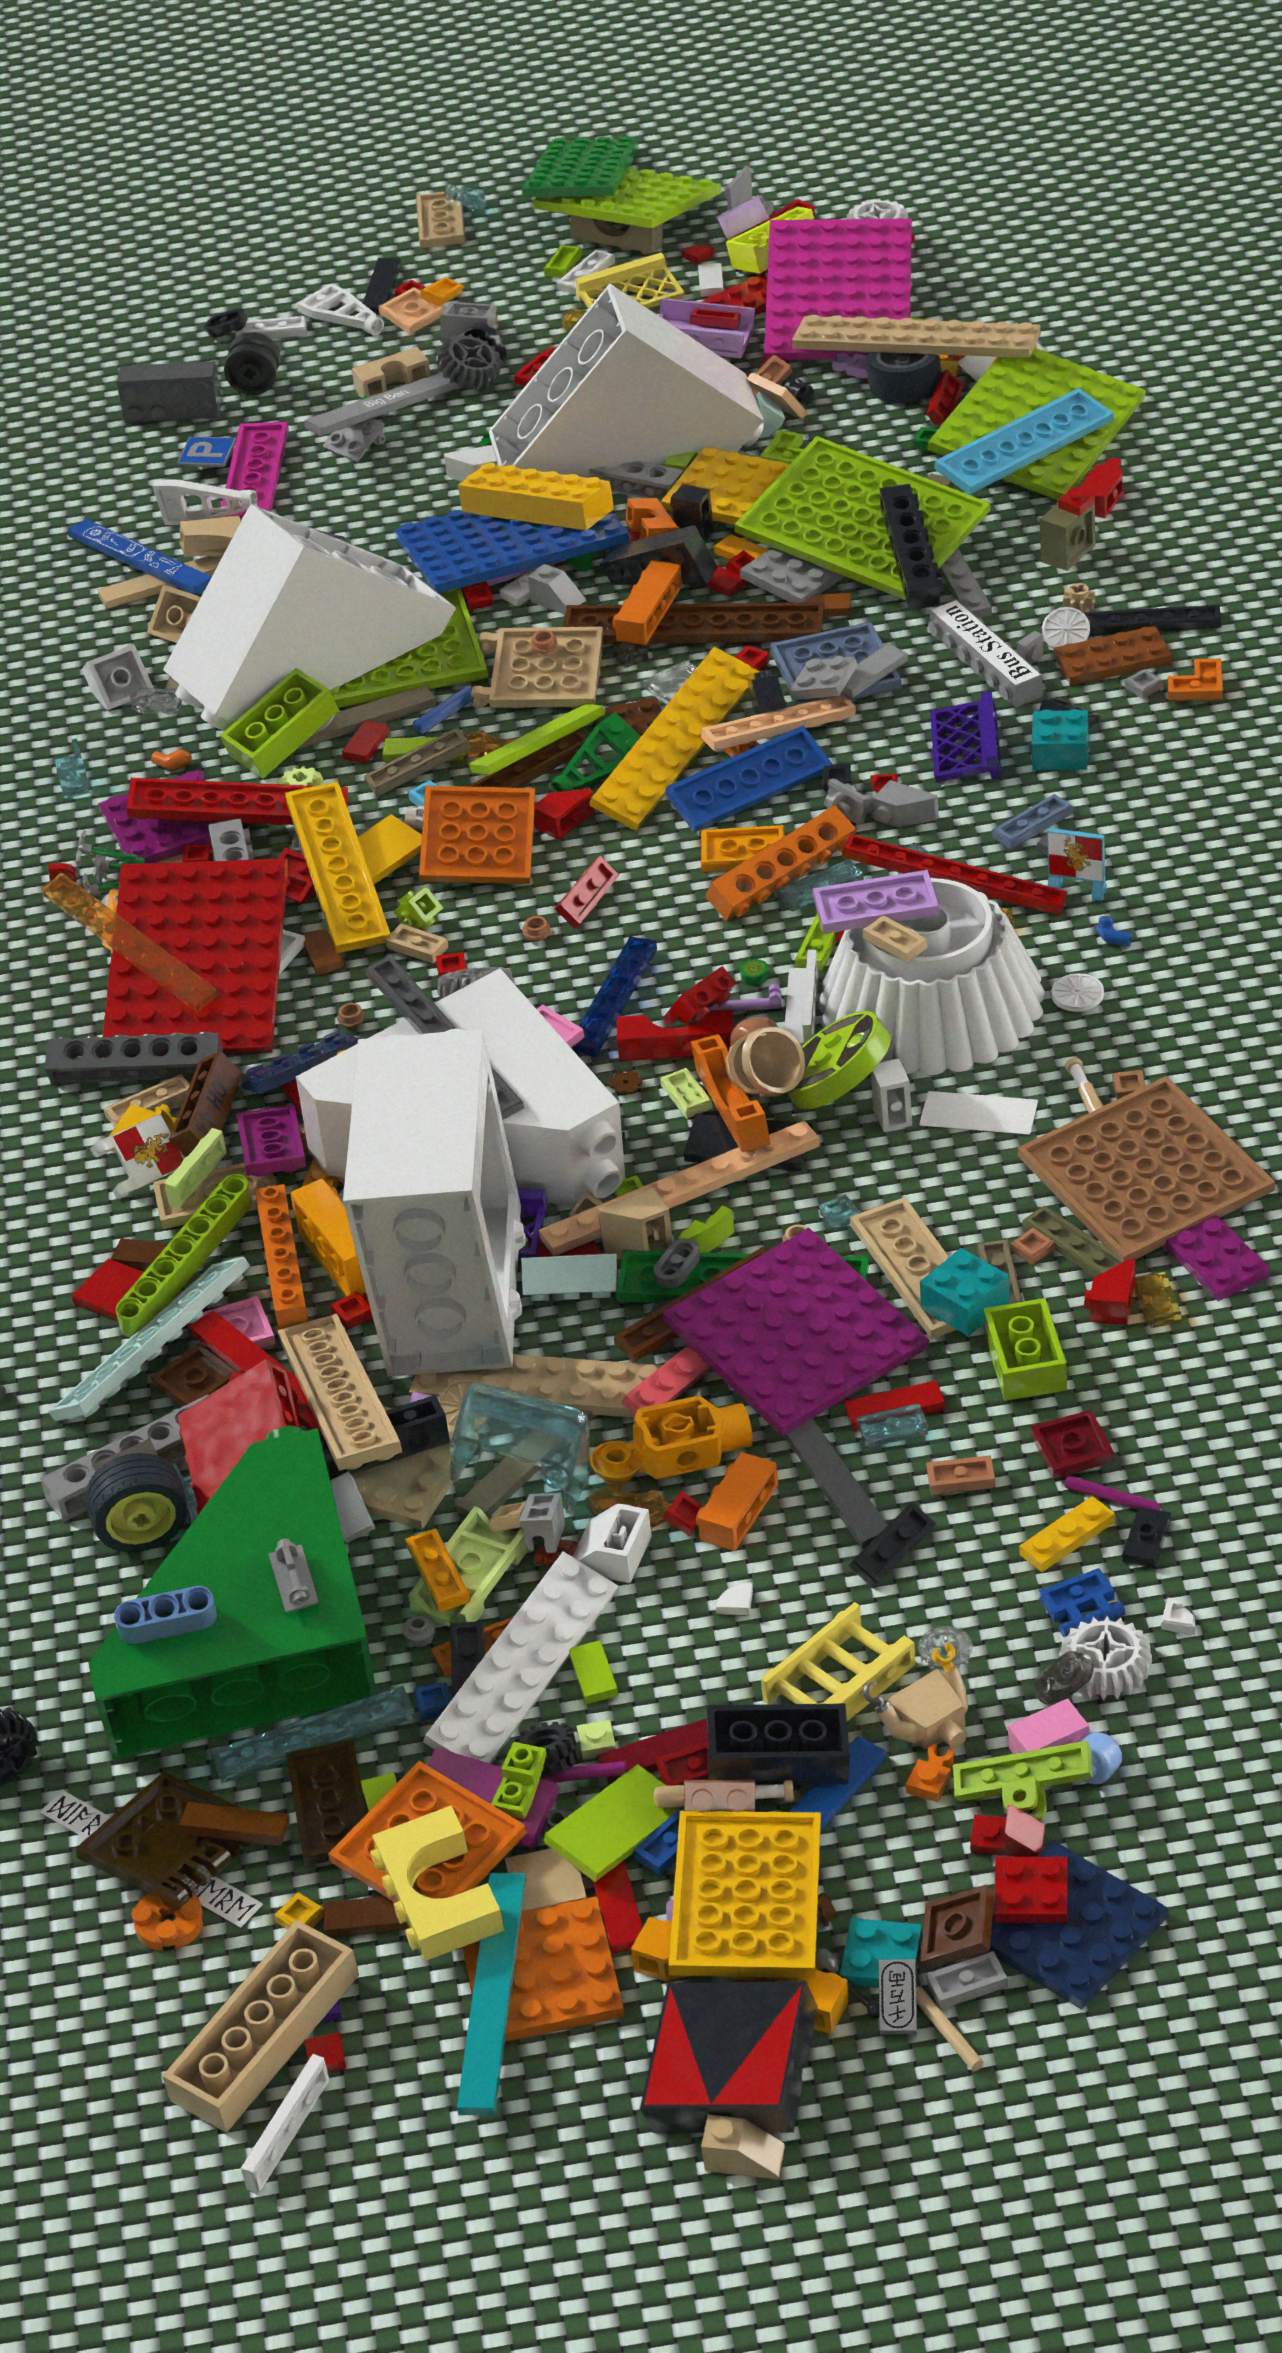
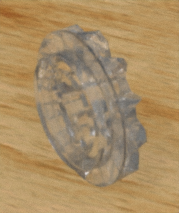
[918,1626,973,1671]

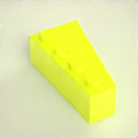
[726,207,814,274]

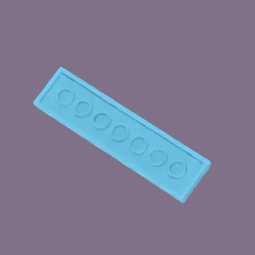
[934,388,1114,495]

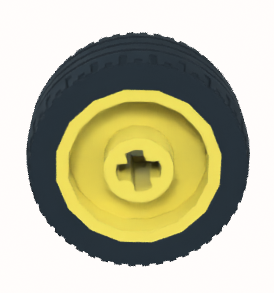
[86,1453,187,1553]

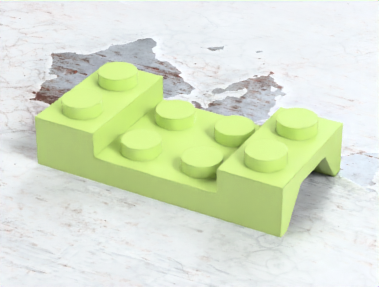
[408,1506,529,1626]

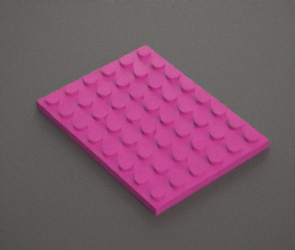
[764,218,912,360]

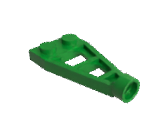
[550,712,641,792]

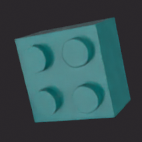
[1032,709,1089,770]
[919,1248,1010,1336]

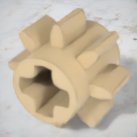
[1063,583,1095,612]

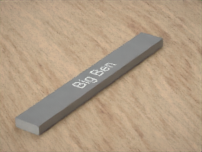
[305,372,463,436]

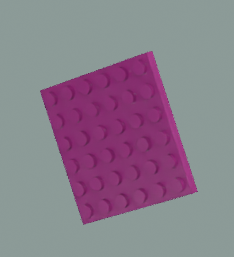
[663,1228,930,1436]

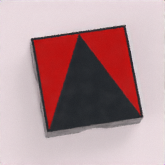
[640,1981,818,2133]

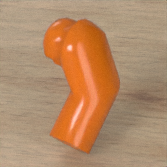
[151,749,192,771]

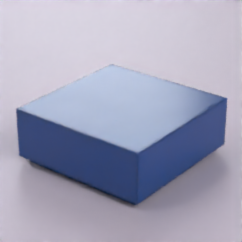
[413,1682,451,1721]

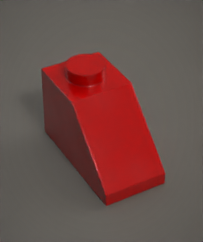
[534,789,595,840]
[1084,1259,1136,1325]

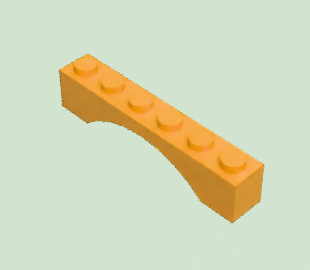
[631,1917,849,2035]

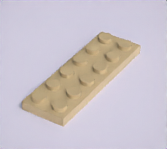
[850,1197,957,1339]

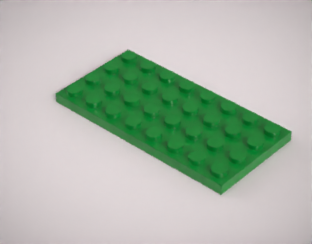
[522,136,639,198]

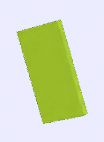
[543,1764,682,1882]

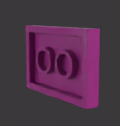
[1165,1215,1270,1301]

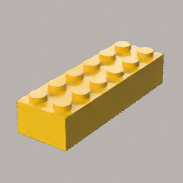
[458,463,614,530]

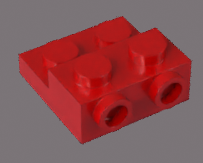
[663,966,737,1027]

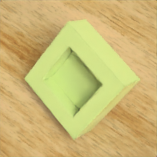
[577,1720,616,1760]

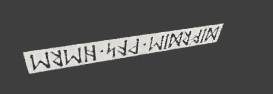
[40,1790,263,1928]

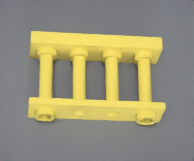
[761,1602,916,1722]

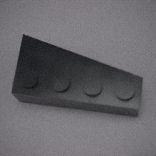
[600,525,718,585]

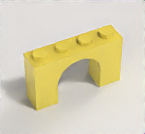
[370,1805,504,1961]

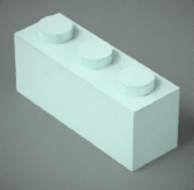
[521,1254,618,1301]

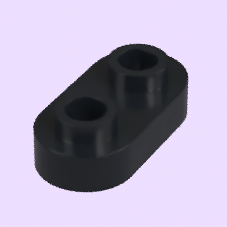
[204,308,248,337]

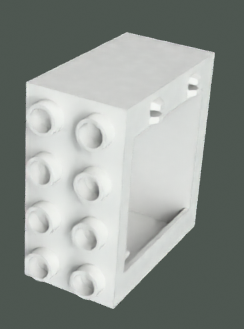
[343,1029,526,1377]

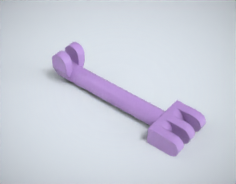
[689,984,782,1023]

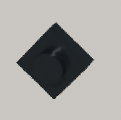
[823,764,851,791]

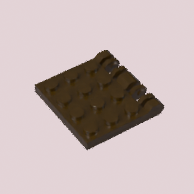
[76,1772,252,1910]

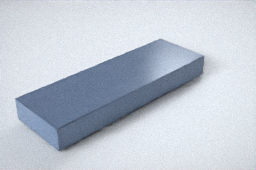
[992,794,1073,849]

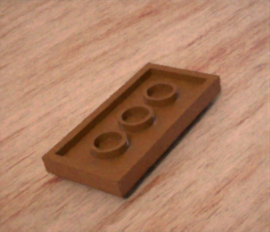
[1054,626,1172,686]

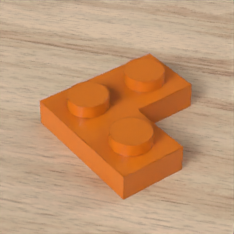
[1168,658,1223,702]

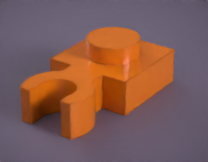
[905,1743,954,1803]

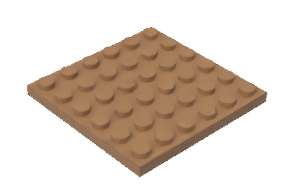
[1018,1076,1275,1261]

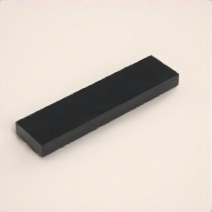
[363,258,402,314]

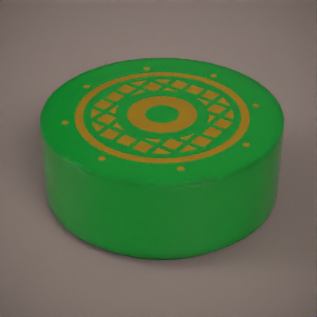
[740,959,769,985]

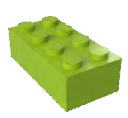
[220,668,339,779]

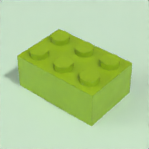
[983,1298,1067,1401]

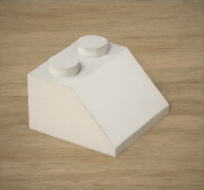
[82,644,155,711]

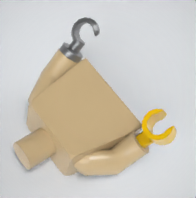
[863,1643,968,1749]

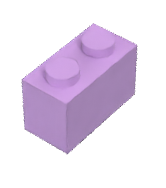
[716,196,769,239]

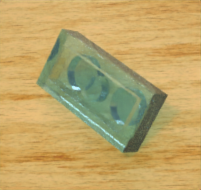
[857,1403,928,1448]

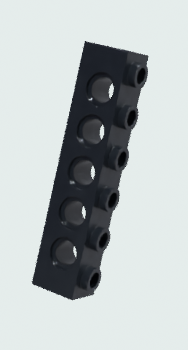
[880,484,944,611]
[319,1395,450,1481]

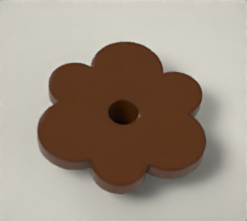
[608,1071,643,1094]

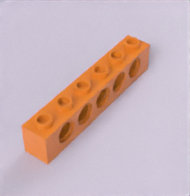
[705,805,856,921]
[255,1184,309,1330]

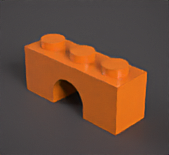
[626,498,680,539]

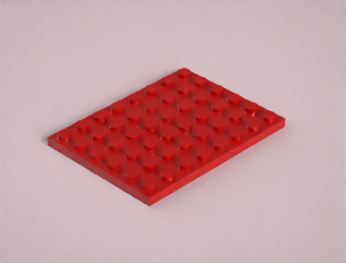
[102,858,288,1058]

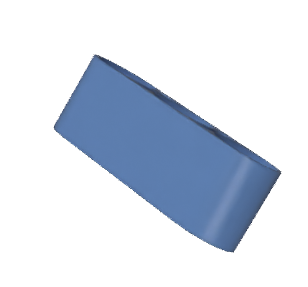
[114,1586,217,1644]

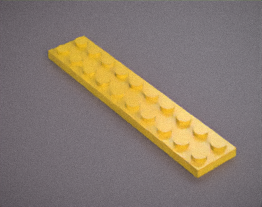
[589,646,760,831]

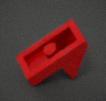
[970,1805,1045,1857]

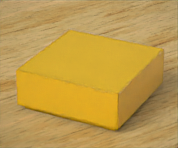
[274,1892,324,1930]

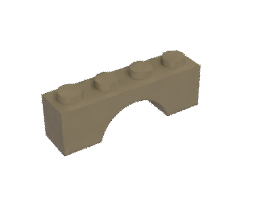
[570,215,663,255]

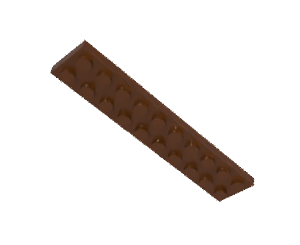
[563,602,825,645]

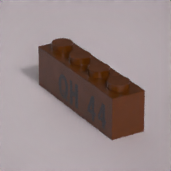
[168,1051,243,1157]

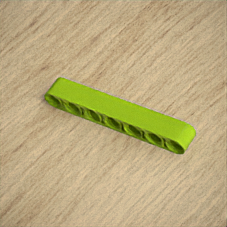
[116,1174,252,1338]

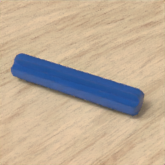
[413,686,474,735]

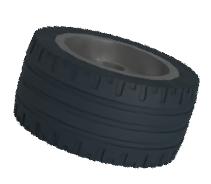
[867,352,941,403]

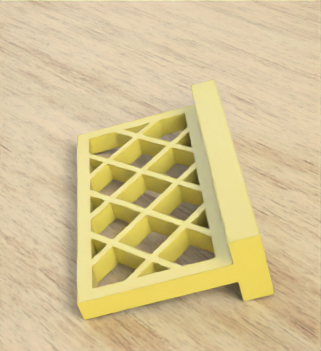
[575,253,685,309]

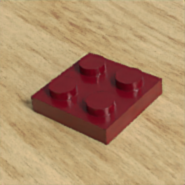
[1030,1410,1115,1479]

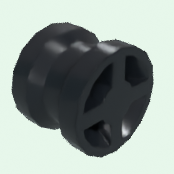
[784,377,814,407]

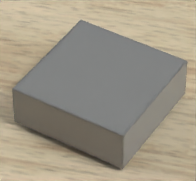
[1125,669,1163,699]

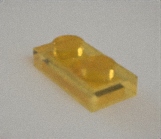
[1135,1272,1182,1328]

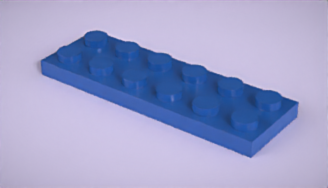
[665,726,833,833]

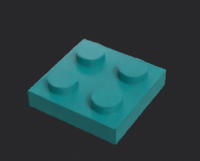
[840,1918,923,1988]

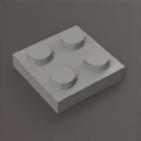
[789,656,858,700]

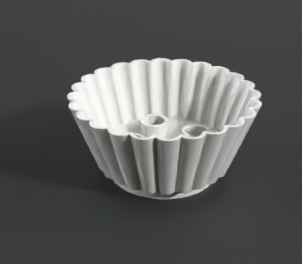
[817,878,1046,1075]

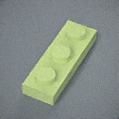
[164,1128,227,1209]

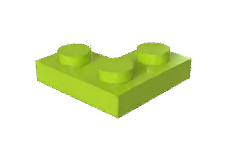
[760,430,804,464]

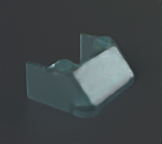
[450,1382,589,1514]

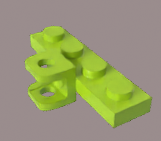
[953,1741,1093,1821]

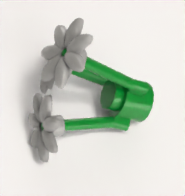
[75,830,146,908]

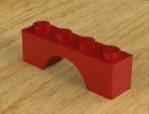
[617,1009,735,1062]

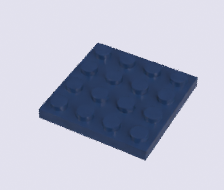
[988,1840,1168,2010]

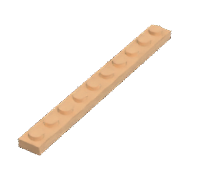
[539,1120,820,1256]

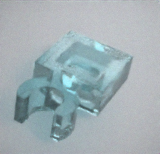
[445,184,486,210]

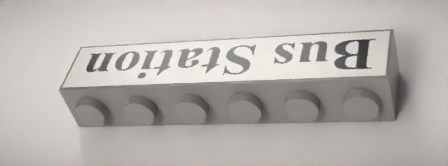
[928,600,1043,708]

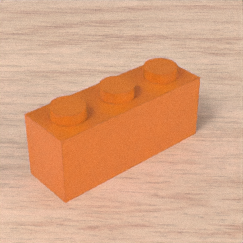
[696,1452,778,1551]

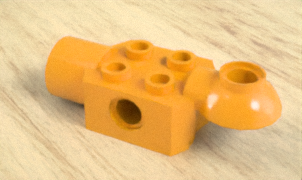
[590,1396,753,1487]

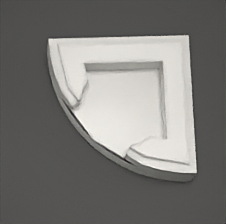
[716,1583,753,1615]
[1161,1597,1195,1635]

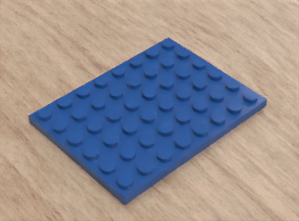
[394,510,630,594]

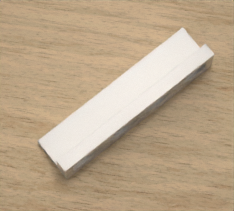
[784,950,818,1047]

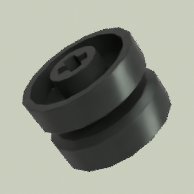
[224,332,281,395]

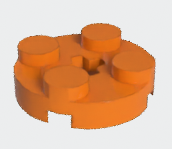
[131,1893,203,1951]

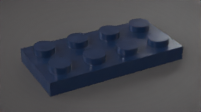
[240,1031,361,1094]

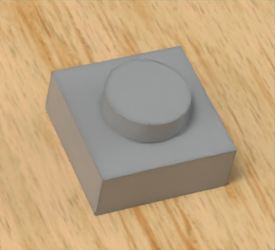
[1017,631,1043,665]

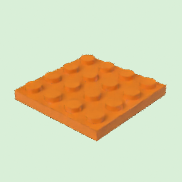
[419,786,535,884]
[328,1761,526,1903]
[462,1896,625,2042]

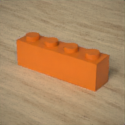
[612,560,682,645]

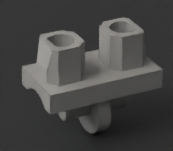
[823,779,873,825]

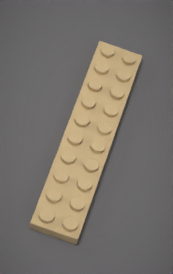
[792,315,1041,358]
[277,1314,402,1471]

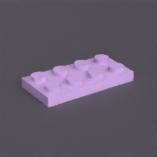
[813,870,939,934]

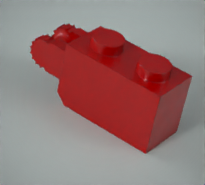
[1077,458,1124,518]

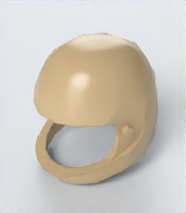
[726,1026,805,1098]

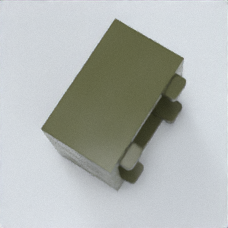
[1039,503,1096,571]

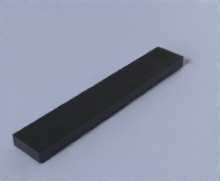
[1083,605,1221,635]

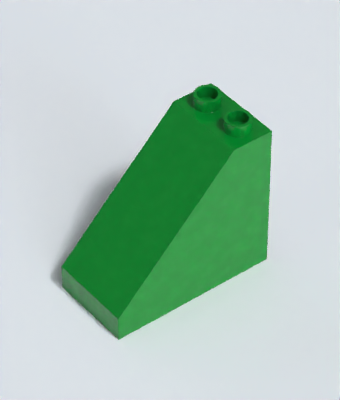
[88,1426,378,1760]

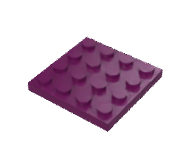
[98,770,220,864]

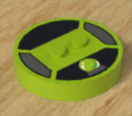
[786,1011,891,1109]

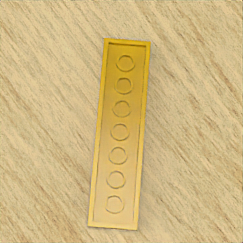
[285,782,391,954]

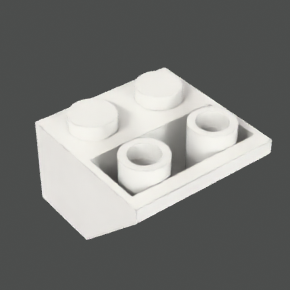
[573,1503,652,1583]

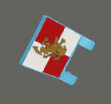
[1047,828,1107,901]

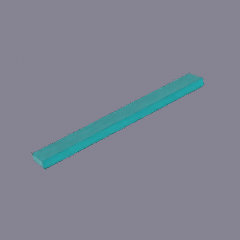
[457,1873,526,2116]

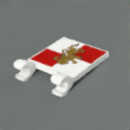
[90,1114,184,1199]

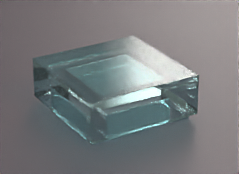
[819,1194,860,1231]

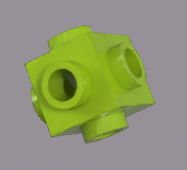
[393,886,443,931]

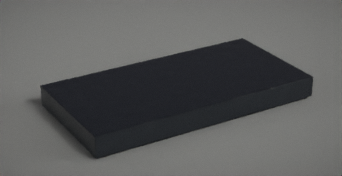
[683,1114,813,1171]

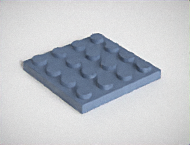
[770,621,902,705]

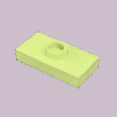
[660,1068,713,1119]

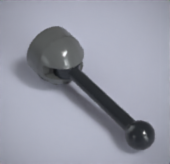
[815,1949,880,2017]

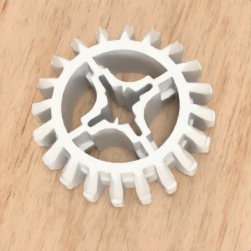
[847,199,908,219]
[1059,1616,1152,1700]

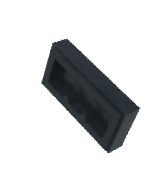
[1122,1507,1171,1568]

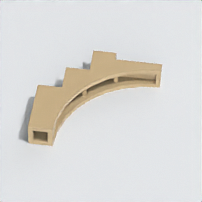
[180,516,241,557]

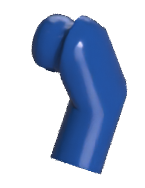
[1096,916,1132,947]

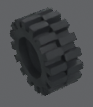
[515,1722,579,1778]

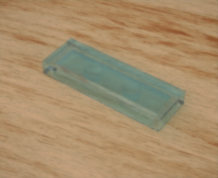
[777,859,864,912]

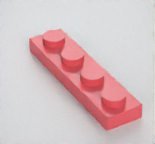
[621,1345,712,1414]

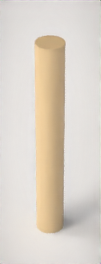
[916,1987,984,2072]

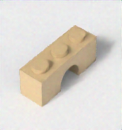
[351,347,431,397]

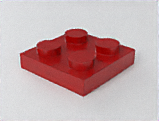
[994,1857,1068,1923]

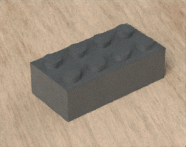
[117,361,222,423]

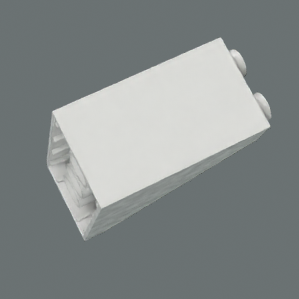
[488,284,764,480]
[163,504,456,731]
[296,968,626,1206]

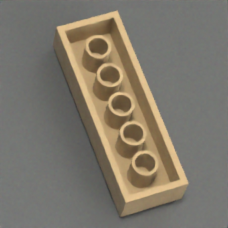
[162,1920,359,2133]

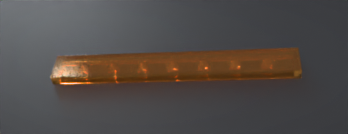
[41,872,218,1013]

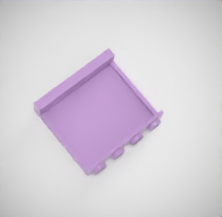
[659,298,755,358]

